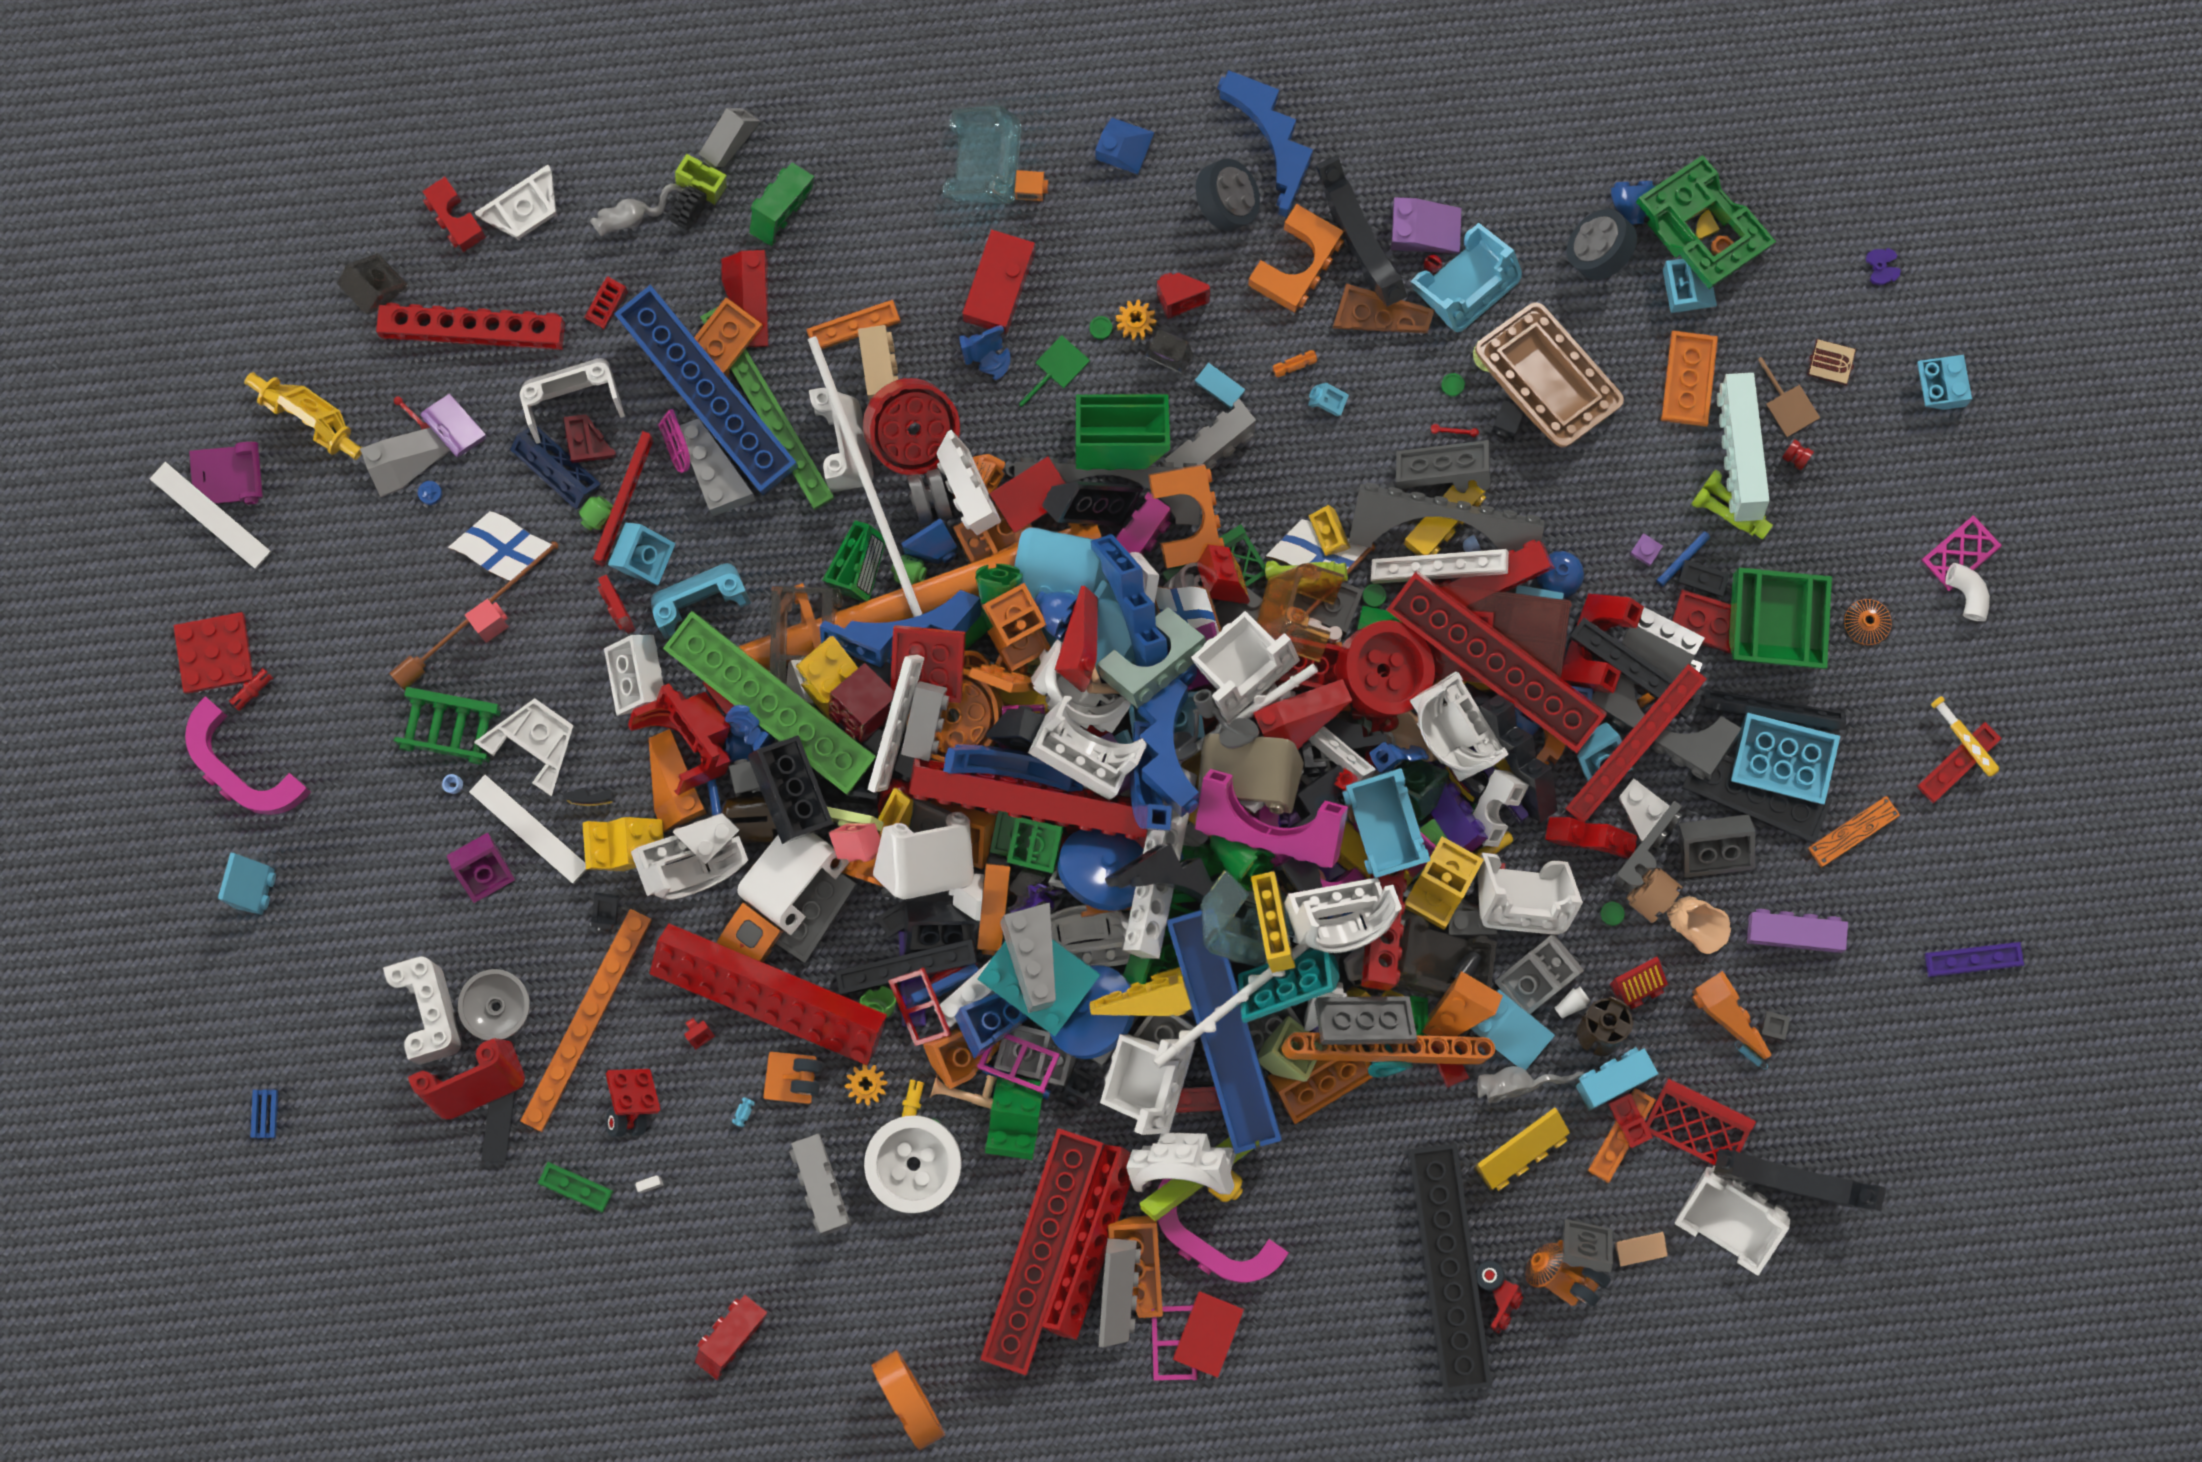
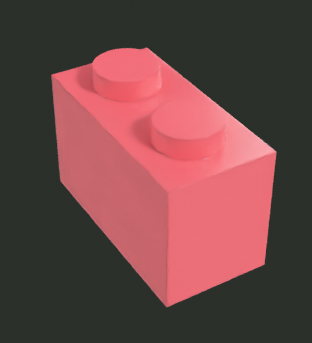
[465,598,509,643]
[829,823,880,862]

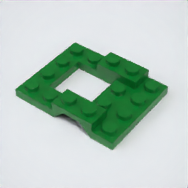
[1636,155,1776,289]

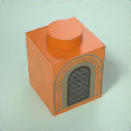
[1015,170,1048,201]

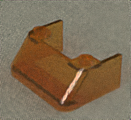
[1256,563,1345,662]

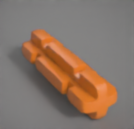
[1273,350,1317,377]

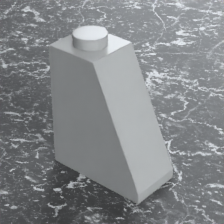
[699,108,760,168]

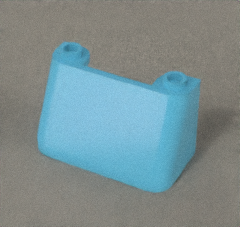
[1410,223,1522,332]
[650,563,751,640]
[1342,768,1431,878]

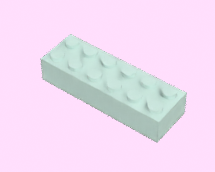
[1717,373,1769,521]

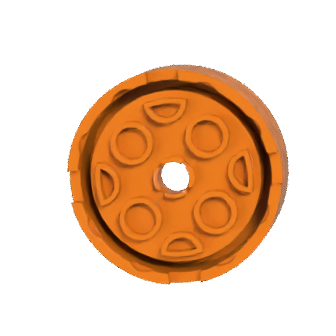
[907,668,1004,762]
[871,1350,945,1451]

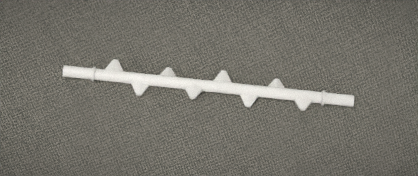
[1120,664,1318,797]
[1153,914,1342,1068]

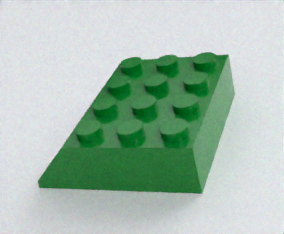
[1076,394,1170,471]
[1729,568,1832,669]

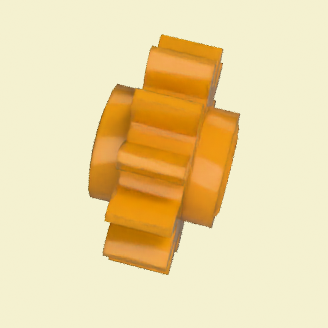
[1116,299,1156,342]
[845,1064,888,1106]

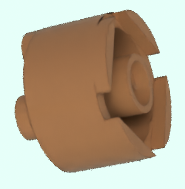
[1626,868,1682,923]

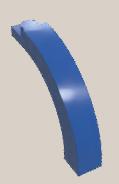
[1129,721,1172,831]
[943,744,1084,791]

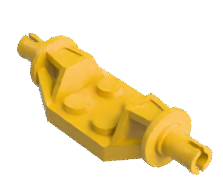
[244,372,363,460]

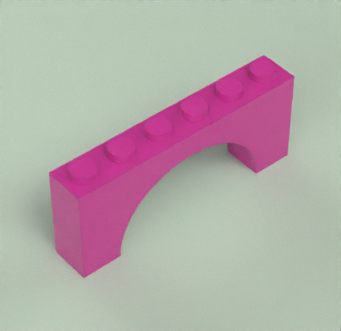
[1195,769,1348,868]

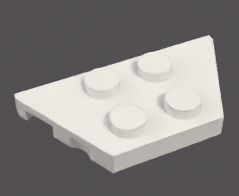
[475,165,557,240]

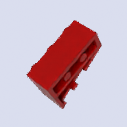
[695,1295,767,1380]

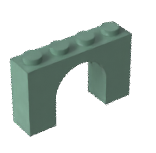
[1097,607,1206,709]

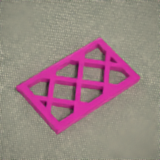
[1921,515,2002,591]

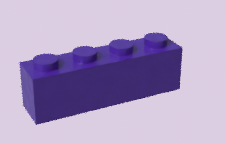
[1409,761,1488,852]

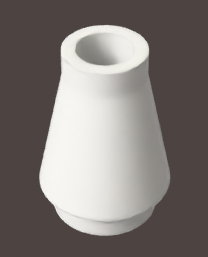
[1554,987,1591,1019]

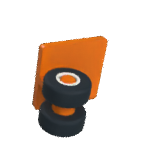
[764,1052,822,1104]
[1544,1240,1611,1307]

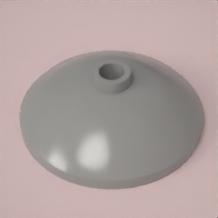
[458,969,530,1041]

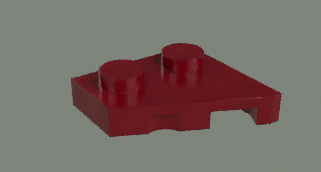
[563,414,616,463]

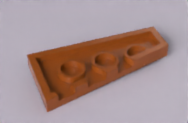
[1333,284,1434,333]

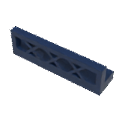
[510,426,601,510]

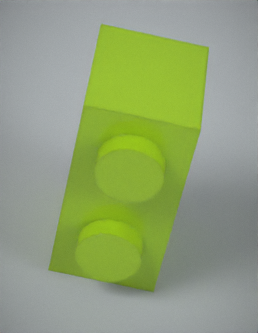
[675,154,727,205]

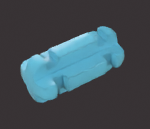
[732,1097,754,1127]

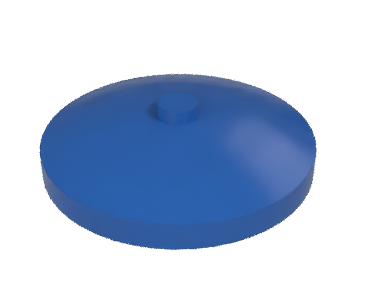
[1057,828,1144,911]
[1050,965,1135,1059]

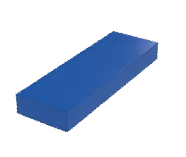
[911,964,978,1006]

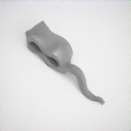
[590,184,685,236]
[1477,1066,1584,1103]

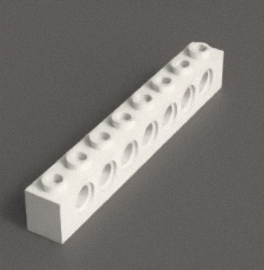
[1123,768,1197,958]

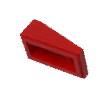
[584,276,628,330]

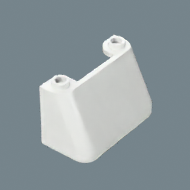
[809,388,874,493]
[873,812,974,899]
[1477,853,1583,935]

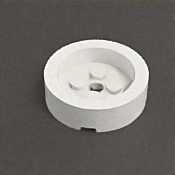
[864,1116,962,1213]

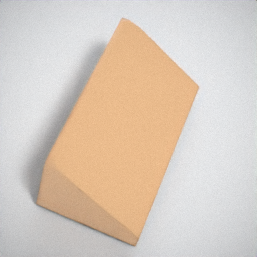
[1615,1232,1667,1267]

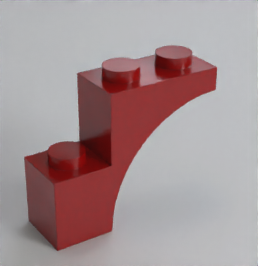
[1545,817,1637,859]

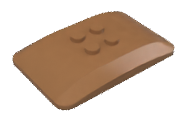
[1475,303,1624,447]

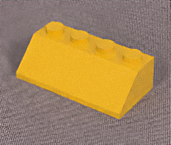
[1473,1108,1570,1191]

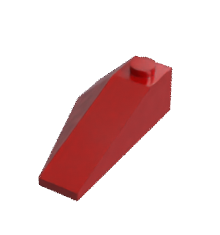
[721,250,769,347]
[1054,586,1098,692]
[1253,679,1352,750]

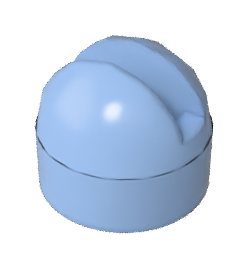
[1463,535,1482,552]
[442,774,463,794]

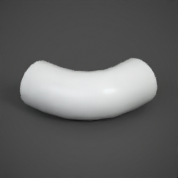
[1945,563,1990,622]

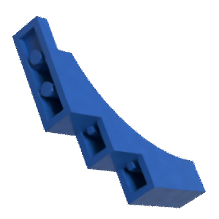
[1217,70,1313,218]
[1091,534,1168,667]
[820,590,981,667]
[1138,664,1199,817]

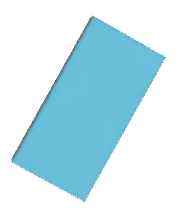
[1195,363,1245,409]

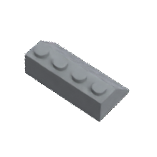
[1099,1238,1141,1347]

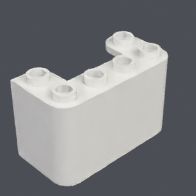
[383,957,462,1065]

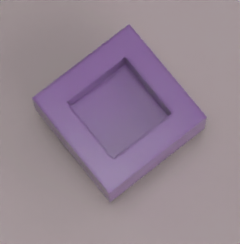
[1630,533,1663,567]

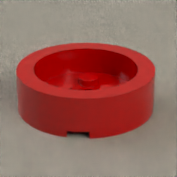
[863,378,960,475]
[1336,620,1435,718]

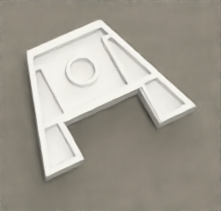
[474,698,573,797]

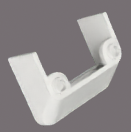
[520,358,625,444]

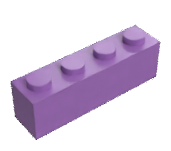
[1747,909,1848,953]

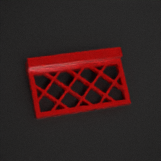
[1646,1078,1756,1165]

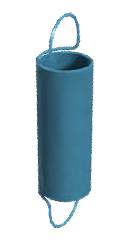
[1735,1041,1768,1069]

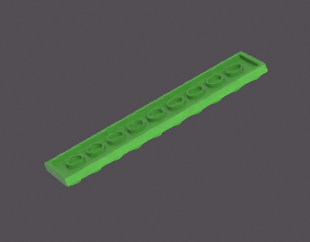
[663,611,877,794]

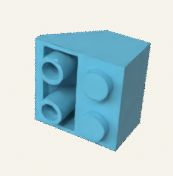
[1663,259,1717,313]
[1917,355,1972,410]

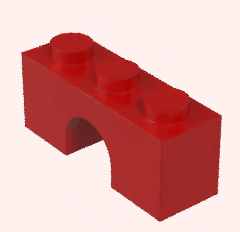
[422,177,486,252]

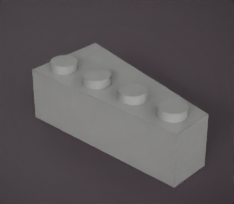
[1000,903,1056,1013]

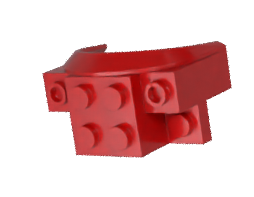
[628,683,731,795]

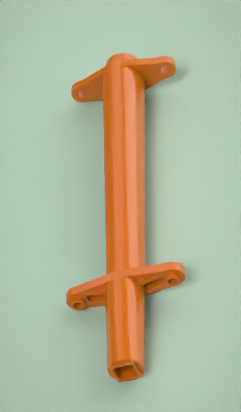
[738,523,1102,672]

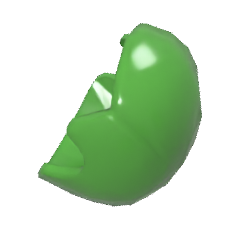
[859,986,896,1019]

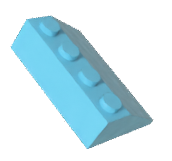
[1731,713,1840,805]

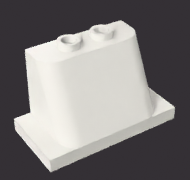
[1191,611,1300,722]
[1100,1034,1195,1135]

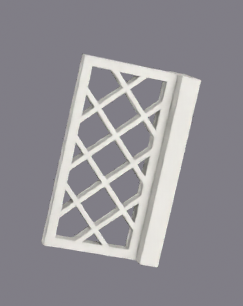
[1300,726,1376,813]

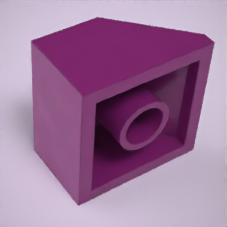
[447,833,515,903]

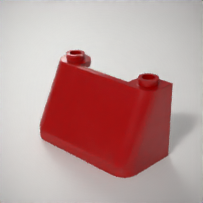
[408,1038,525,1120]

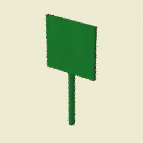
[1019,335,1090,407]

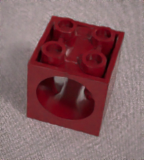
[828,663,895,743]

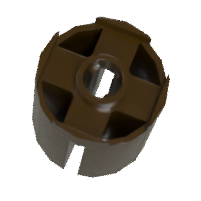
[721,796,777,843]
[1577,997,1634,1056]

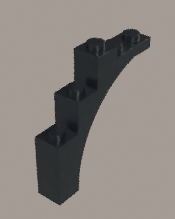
[1464,682,1558,823]

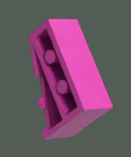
[1116,492,1171,556]

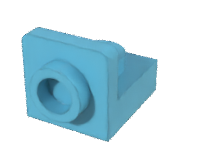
[1308,383,1349,416]

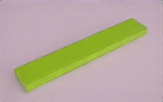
[1139,1137,1260,1221]

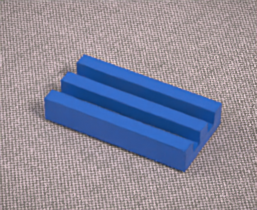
[250,1090,278,1138]

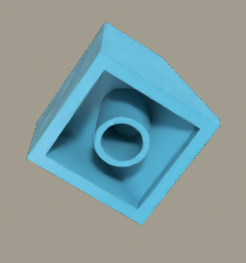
[608,522,676,586]

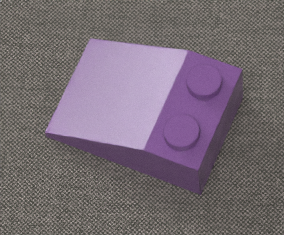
[1391,197,1461,253]

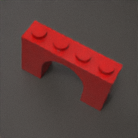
[1561,593,1644,694]

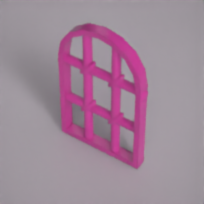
[658,409,690,473]

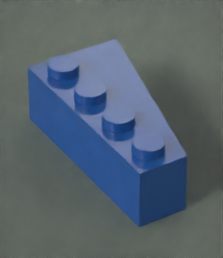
[954,993,1029,1059]

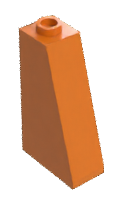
[977,863,1010,955]

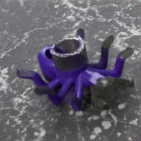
[1008,883,1064,915]

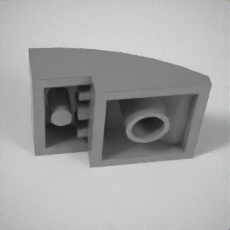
[1494,934,1584,1014]
[994,1025,1076,1088]

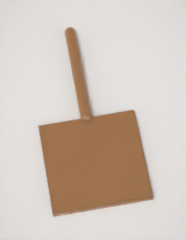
[1758,357,1820,438]

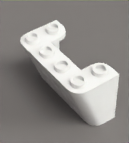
[737,833,849,935]
[1674,1166,1790,1275]

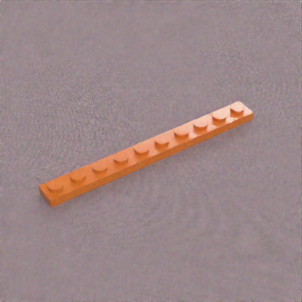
[520,909,652,1132]

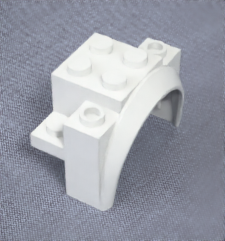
[1410,672,1508,781]

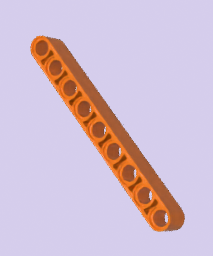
[1281,1032,1495,1065]

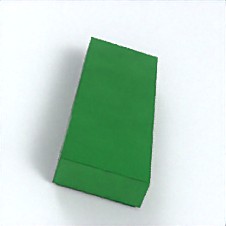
[537,1162,614,1213]

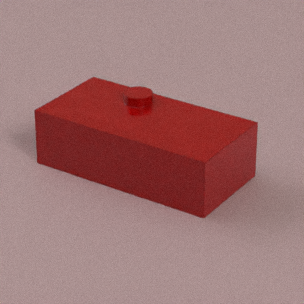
[962,229,1036,335]

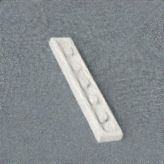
[150,462,272,569]
[1371,549,1509,584]
[868,654,924,793]
[469,775,587,884]

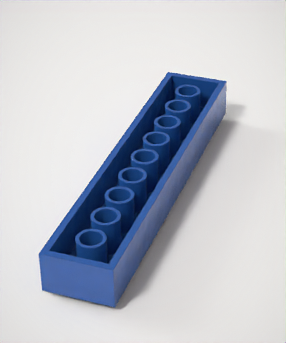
[614,285,799,496]

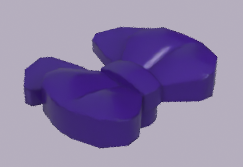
[1865,248,1901,285]

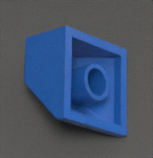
[1095,118,1154,174]
[901,518,958,565]

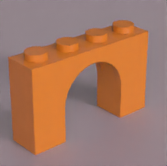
[1248,204,1345,313]
[1148,464,1224,568]

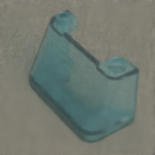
[943,105,1021,205]

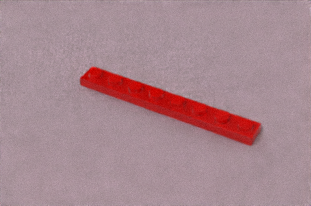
[1565,663,1707,823]

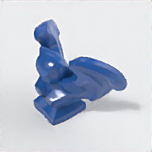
[959,325,1010,380]
[725,705,776,751]
[1369,742,1429,775]

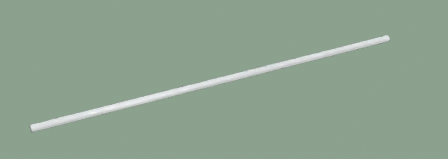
[808,336,997,816]

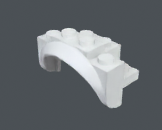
[1031,640,1131,733]
[1126,1133,1236,1194]

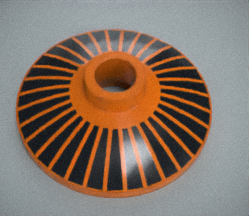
[1844,599,1892,645]
[1525,1243,1564,1287]

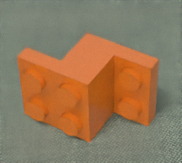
[982,583,1051,672]

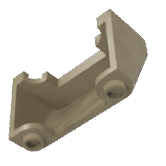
[1198,733,1304,814]

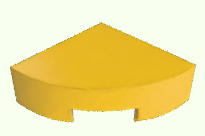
[1696,210,1719,240]

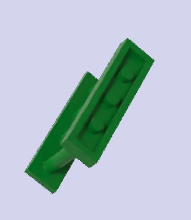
[394,687,502,765]

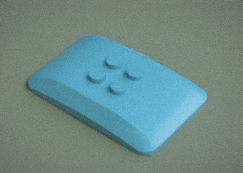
[1014,528,1108,667]

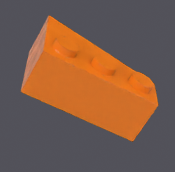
[1422,971,1503,1037]

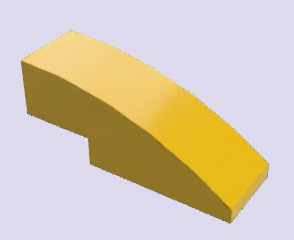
[878,788,913,835]

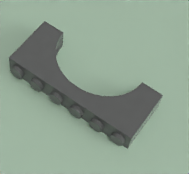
[1592,674,1741,781]

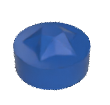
[418,481,442,505]

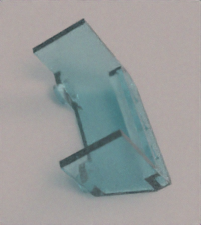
[1201,870,1293,967]

